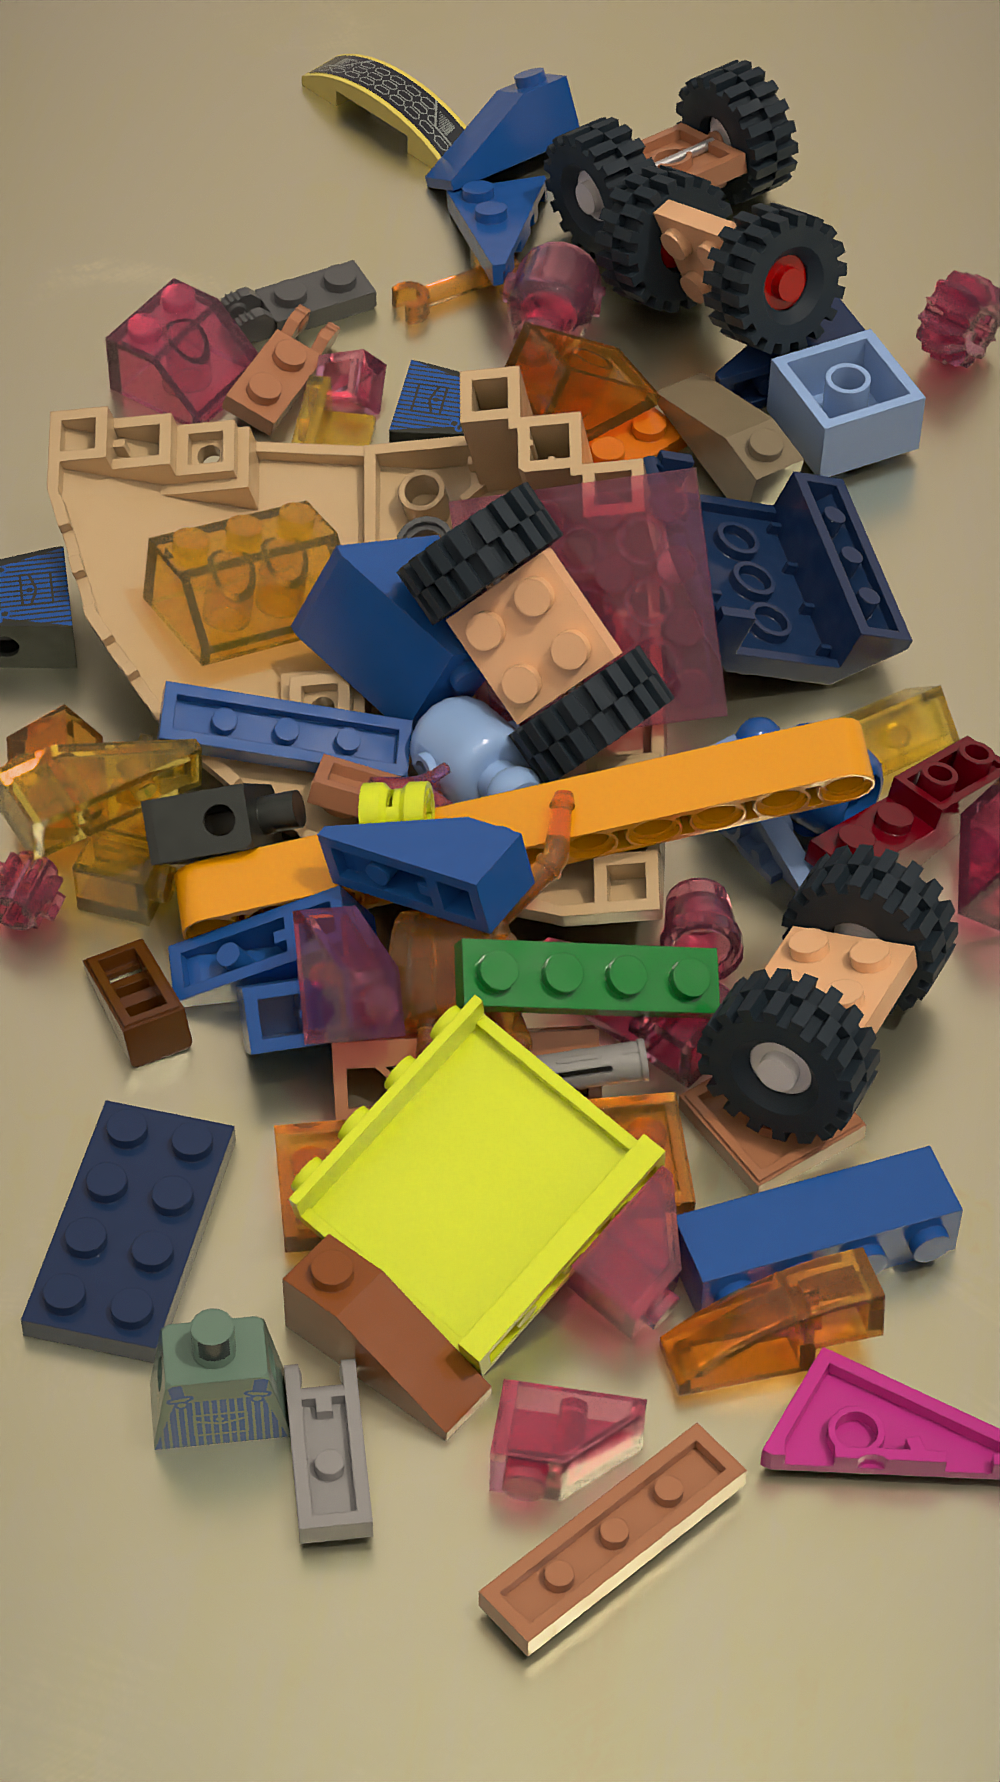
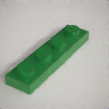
[454,938,720,1019]

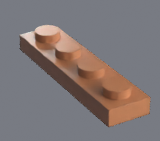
[478,1423,747,1657]

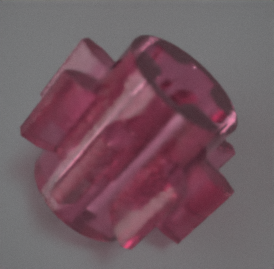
[0,851,66,930]

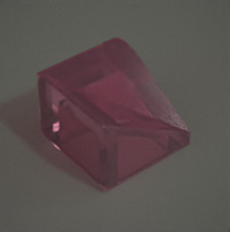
[311,349,387,415]

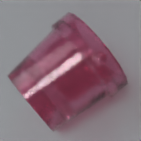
[660,878,744,980]

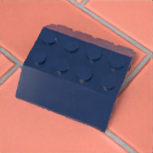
[643,450,913,685]

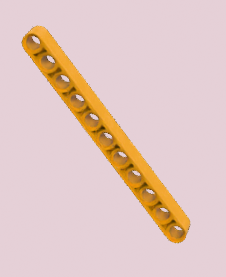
[174,717,875,940]

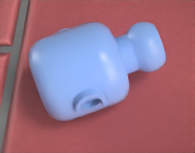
[409,696,542,804]

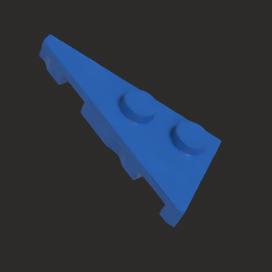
[447,175,547,286]

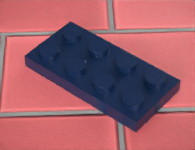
[21,1100,236,1363]

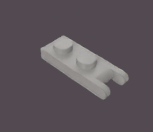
[284,1359,373,1544]

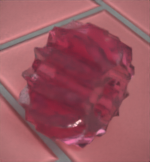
[916,270,1000,368]

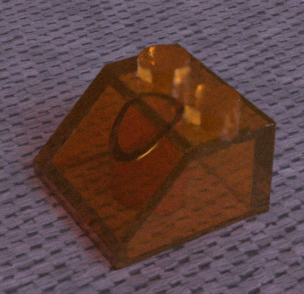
[505,321,661,442]

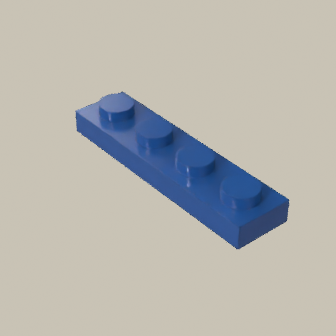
[156,681,413,778]

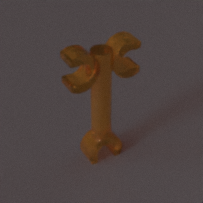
[392,248,537,325]

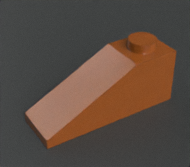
[282,1234,492,1441]

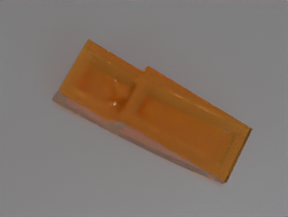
[660,1247,885,1397]

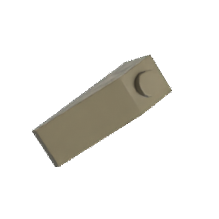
[653,372,804,505]

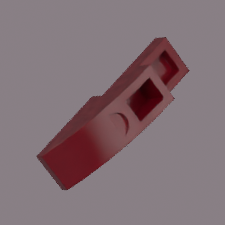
[804,735,1000,868]

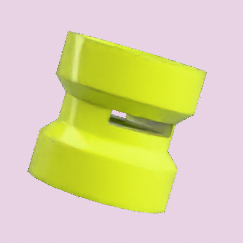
[358,781,435,824]

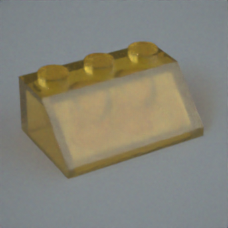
[143,500,341,666]

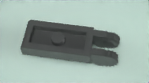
[217,260,377,345]

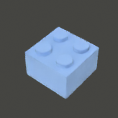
[766,329,926,477]

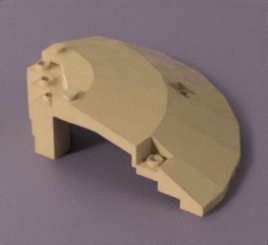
[47,366,667,927]

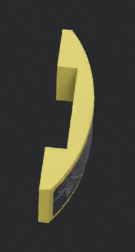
[301,54,467,168]

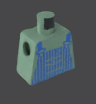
[150,1308,290,1450]

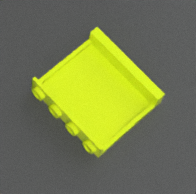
[289,995,665,1377]

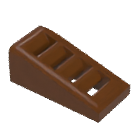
[83,939,192,1067]

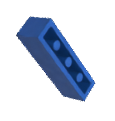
[670,1146,963,1321]

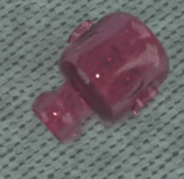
[503,242,606,367]

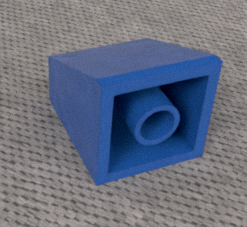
[291,535,486,732]

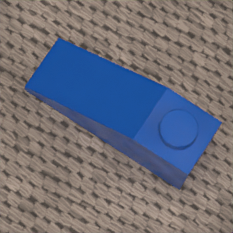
[425,68,580,191]
[317,817,535,934]
[168,885,381,1007]

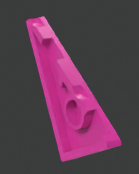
[760,1347,1000,1480]

